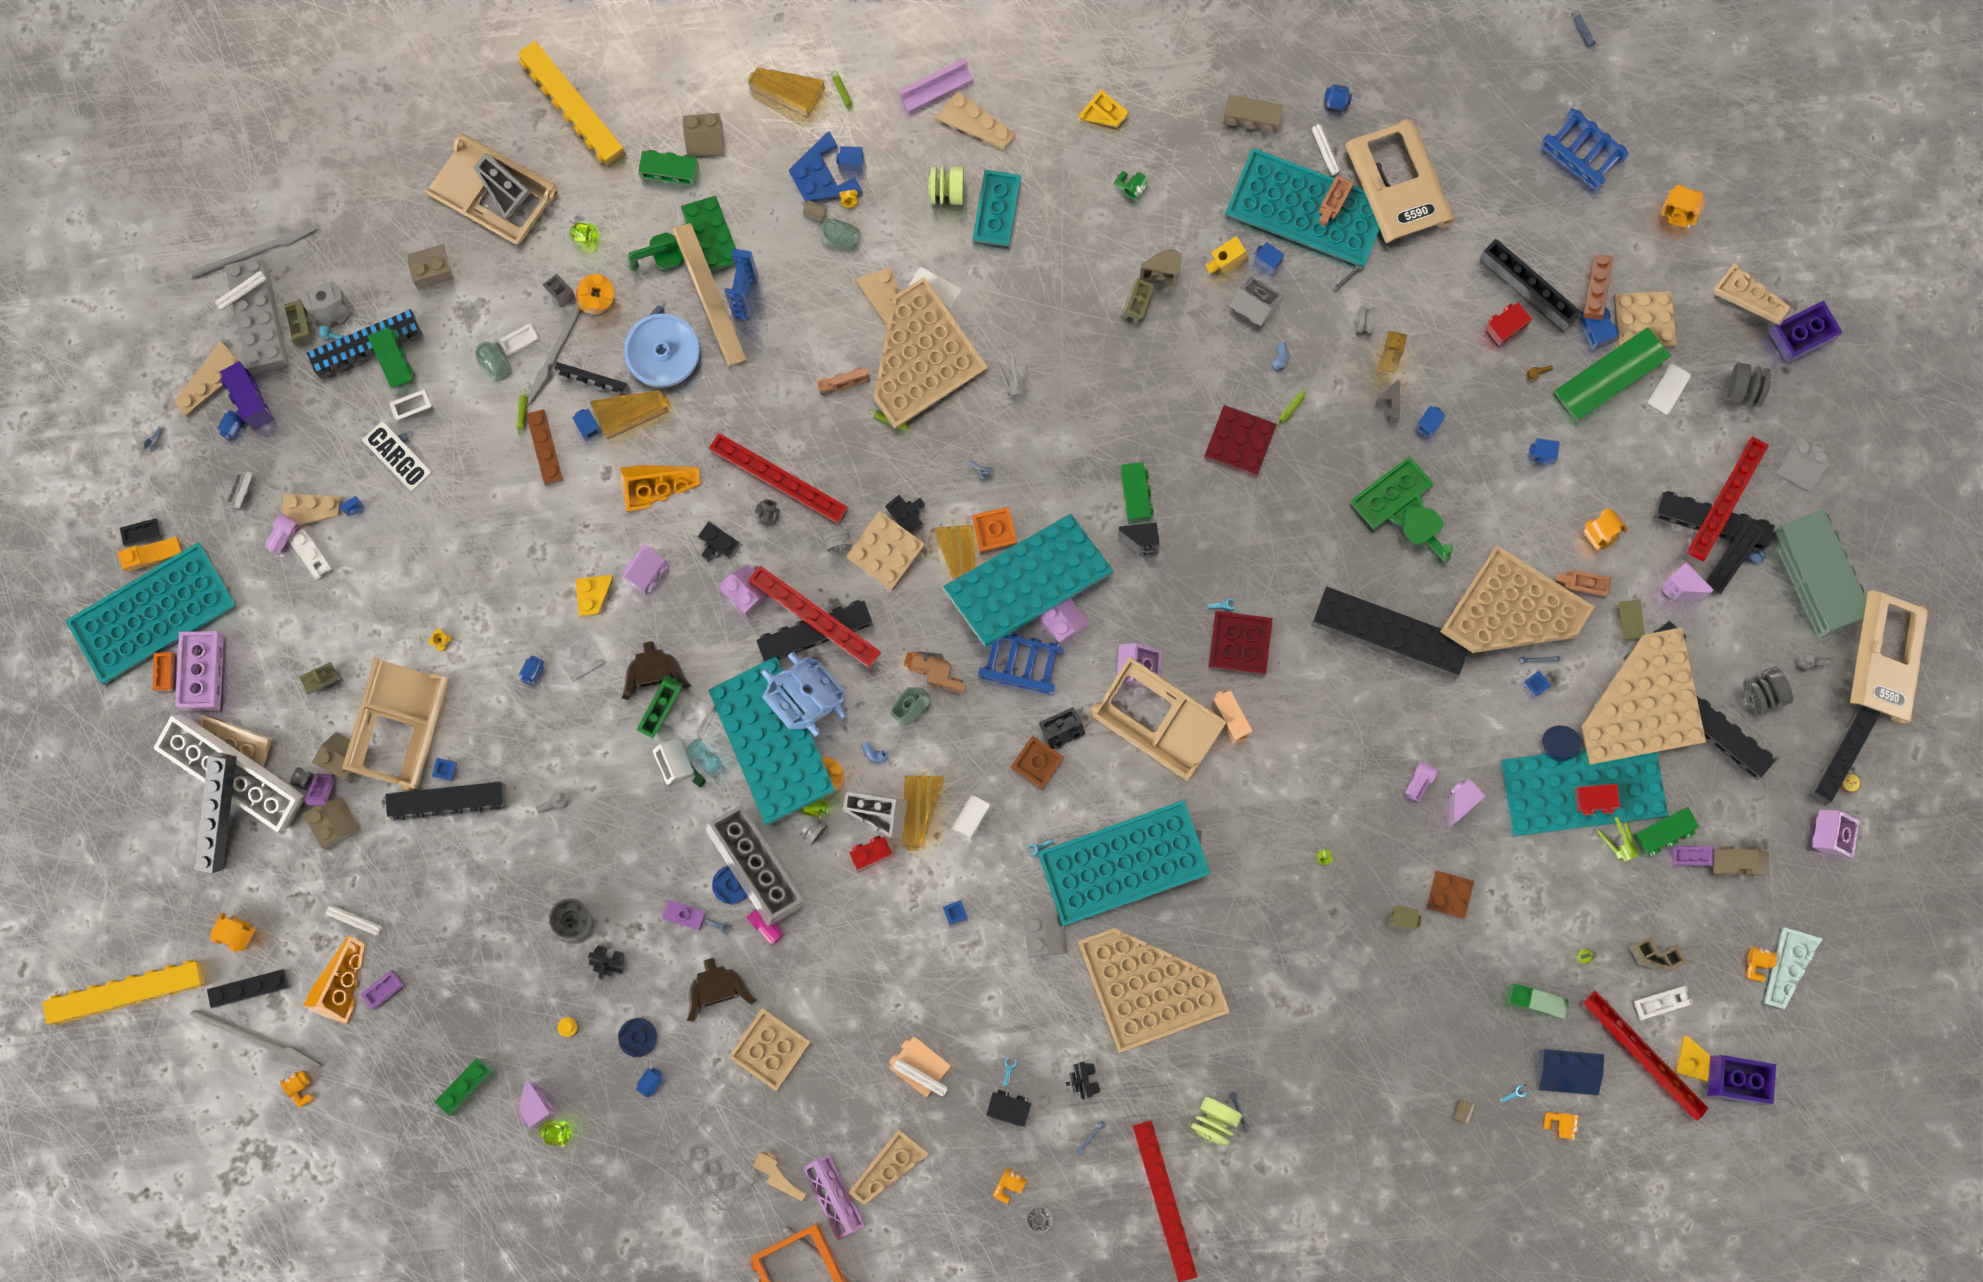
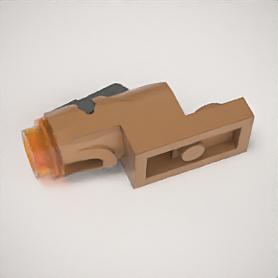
[904,651,966,694]

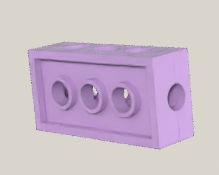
[175,631,224,712]

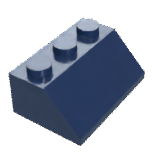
[1538,1049,1604,1095]

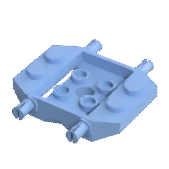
[761,651,848,737]

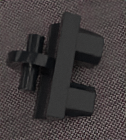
[588,945,624,980]
[1065,1061,1100,1100]

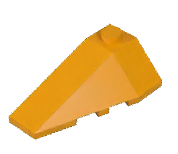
[620,465,700,511]
[303,936,365,1024]

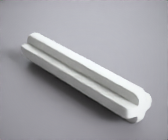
[1312,124,1341,176]
[215,271,266,310]
[326,905,382,936]
[893,1059,948,1096]

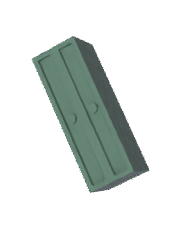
[1772,509,1866,639]

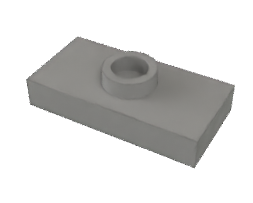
[225,471,252,509]

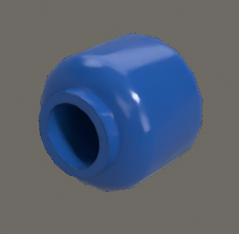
[1324,84,1352,110]

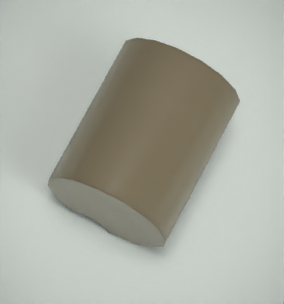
[803,200,827,221]
[1453,1099,1476,1125]

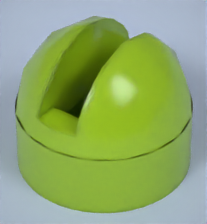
[1317,848,1333,865]
[1577,948,1594,964]

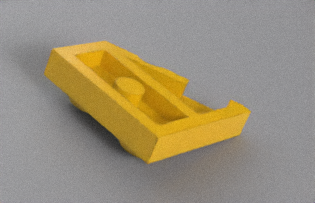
[1078,89,1129,128]
[576,575,613,617]
[1675,1036,1710,1082]

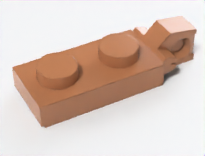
[1318,175,1354,227]
[817,368,870,394]
[1555,570,1611,597]

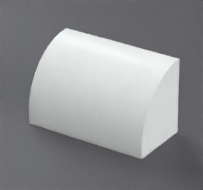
[389,389,432,421]
[652,738,694,785]
[951,795,991,840]

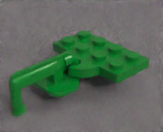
[627,195,736,273]
[1350,456,1453,563]

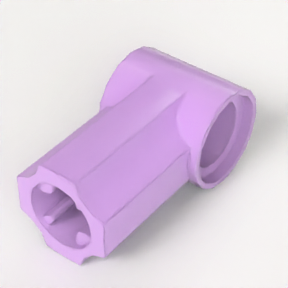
[264,513,298,554]
[1404,761,1439,802]

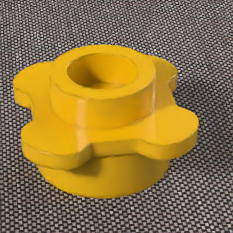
[839,190,859,208]
[428,629,451,651]

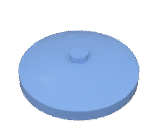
[624,314,700,388]

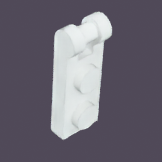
[288,528,333,580]
[1634,986,1693,1020]

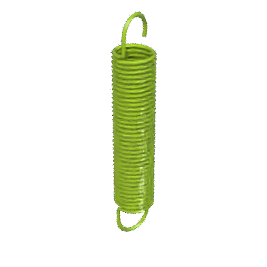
[831,70,854,112]
[516,389,527,436]
[1277,389,1307,426]
[868,410,913,432]

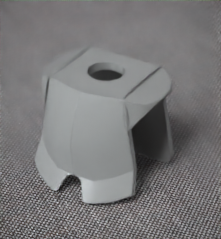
[302,282,350,328]

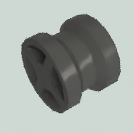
[290,767,314,790]

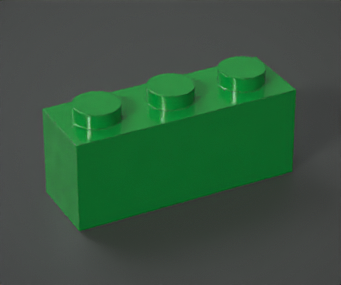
[638,150,699,186]
[367,326,414,388]
[1120,462,1154,524]
[636,675,682,739]
[1633,807,1699,856]
[435,1058,495,1116]

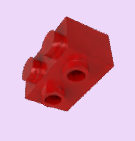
[1486,302,1532,346]
[1574,784,1620,816]
[849,835,894,873]

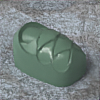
[820,219,861,250]
[475,341,512,382]
[890,687,930,726]

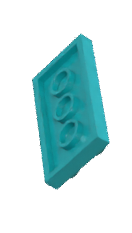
[972,169,1021,247]

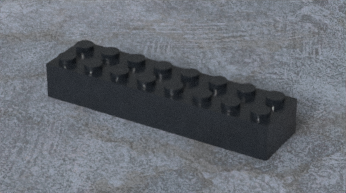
[1311,586,1469,680]

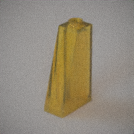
[748,67,825,118]
[1376,330,1407,373]
[590,390,670,440]
[934,525,976,581]
[902,775,944,851]

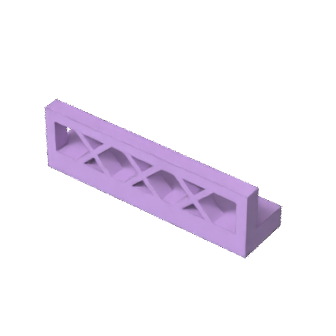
[899,58,973,114]
[802,1154,865,1240]

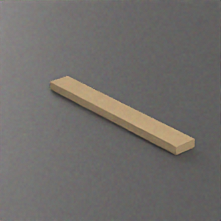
[673,223,747,367]

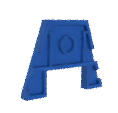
[788,131,863,203]

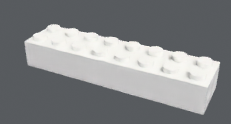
[153,714,306,832]

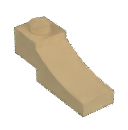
[753,1151,807,1201]

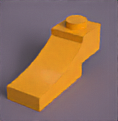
[117,536,183,573]

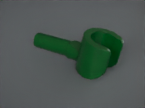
[690,762,706,788]

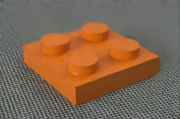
[972,507,1017,553]

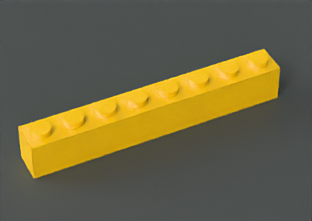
[518,40,626,167]
[42,960,206,1026]

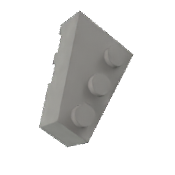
[473,153,532,219]
[843,791,907,838]

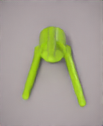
[1597,817,1638,862]

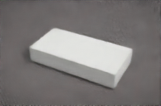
[498,323,540,358]

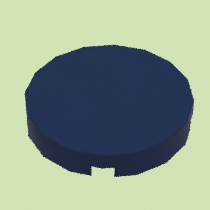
[1541,725,1581,761]
[618,1018,658,1058]

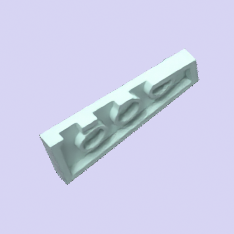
[1763,927,1822,1009]

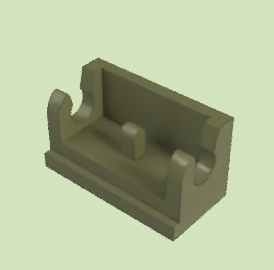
[1120,278,1155,322]
[284,299,314,344]
[1619,599,1645,642]

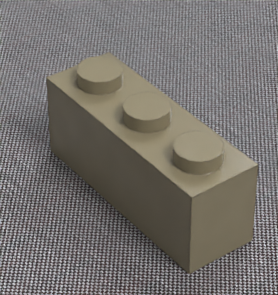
[1223,94,1283,133]

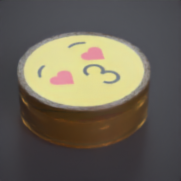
[1841,773,1861,793]

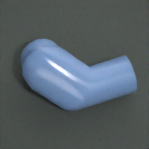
[1272,342,1290,369]
[1746,550,1766,563]
[861,742,888,764]

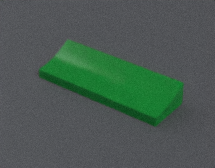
[1554,327,1672,422]

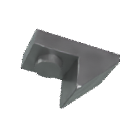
[542,274,575,307]
[1375,381,1400,423]

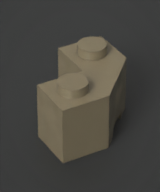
[1713,846,1770,877]
[1629,936,1688,973]

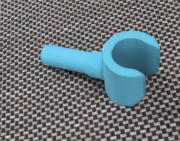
[319,326,345,339]
[1208,598,1236,612]
[1027,839,1054,856]
[1003,1057,1017,1086]
[1502,1084,1531,1102]

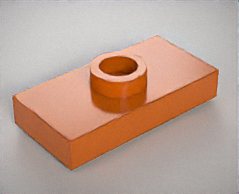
[152,652,175,691]

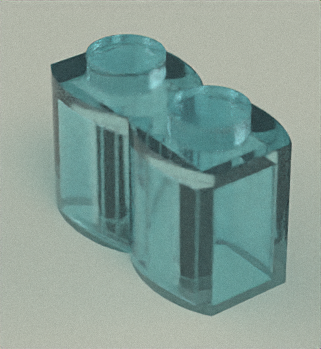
[685,739,725,778]

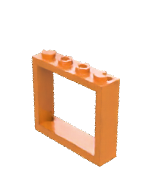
[750,1222,846,1282]

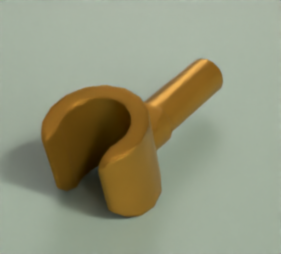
[1527,365,1553,380]

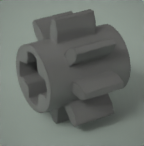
[755,499,780,523]

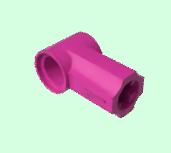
[746,909,784,945]

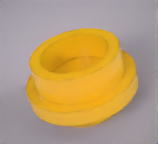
[557,1017,577,1037]

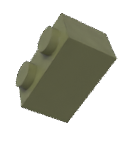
[1388,905,1422,933]

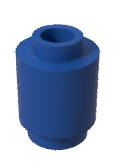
[217,410,242,439]
[518,655,544,685]
[636,1067,664,1098]

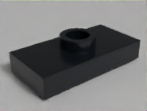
[120,518,162,547]

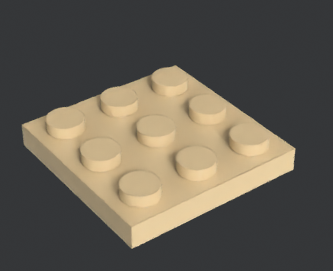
[1614,291,1677,348]
[846,511,926,590]
[728,1008,811,1091]

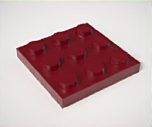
[1204,405,1277,477]
[1208,611,1273,676]

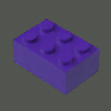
[1769,300,1843,364]
[219,361,275,429]
[1707,1055,1777,1105]

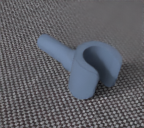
[143,426,163,452]
[969,460,994,479]
[705,918,732,935]

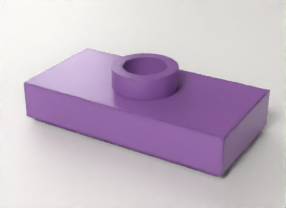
[305,773,335,806]
[1673,846,1714,866]
[662,900,706,931]
[360,970,404,1010]

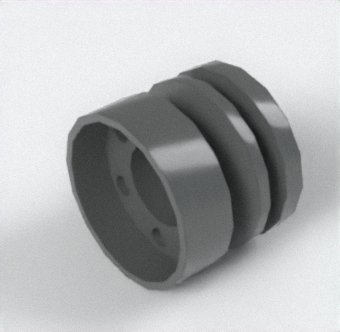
[1727,362,1771,407]
[1742,666,1793,717]
[549,898,593,944]

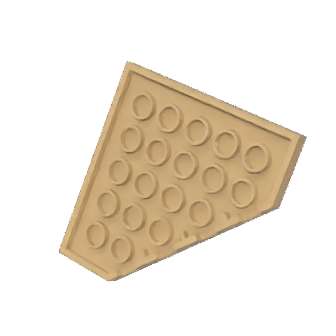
[873,277,988,429]
[1440,545,1594,653]
[1581,628,1706,765]
[1077,928,1230,1054]

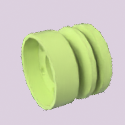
[928,165,964,205]
[1190,1097,1243,1146]

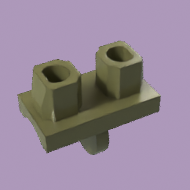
[299,662,340,695]

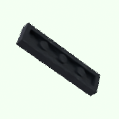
[554,362,630,396]
[1705,519,1765,594]
[207,969,289,1009]

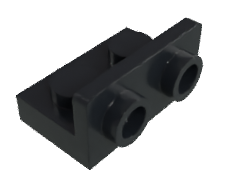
[1039,707,1085,749]

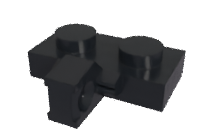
[885,495,925,534]
[698,521,740,562]

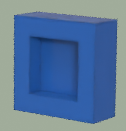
[340,496,364,516]
[1523,671,1551,698]
[432,758,457,782]
[943,900,968,926]

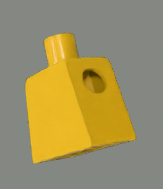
[1205,236,1249,274]

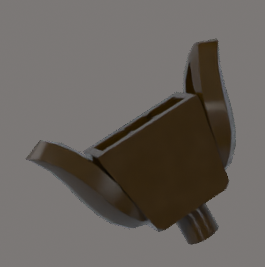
[621,641,692,700]
[687,958,757,1022]

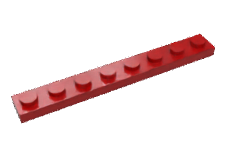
[709,433,848,524]
[1686,436,1769,562]
[748,565,881,668]
[1583,990,1708,1121]
[1132,1120,1198,1282]

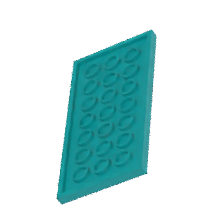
[1225,147,1380,268]
[943,513,1113,648]
[65,542,237,685]
[708,657,836,826]
[1500,749,1669,837]
[1038,800,1211,926]

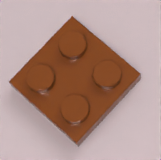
[1010,735,1064,790]
[1426,870,1474,919]

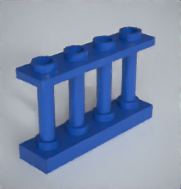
[1540,108,1629,191]
[724,249,759,320]
[978,634,1064,696]

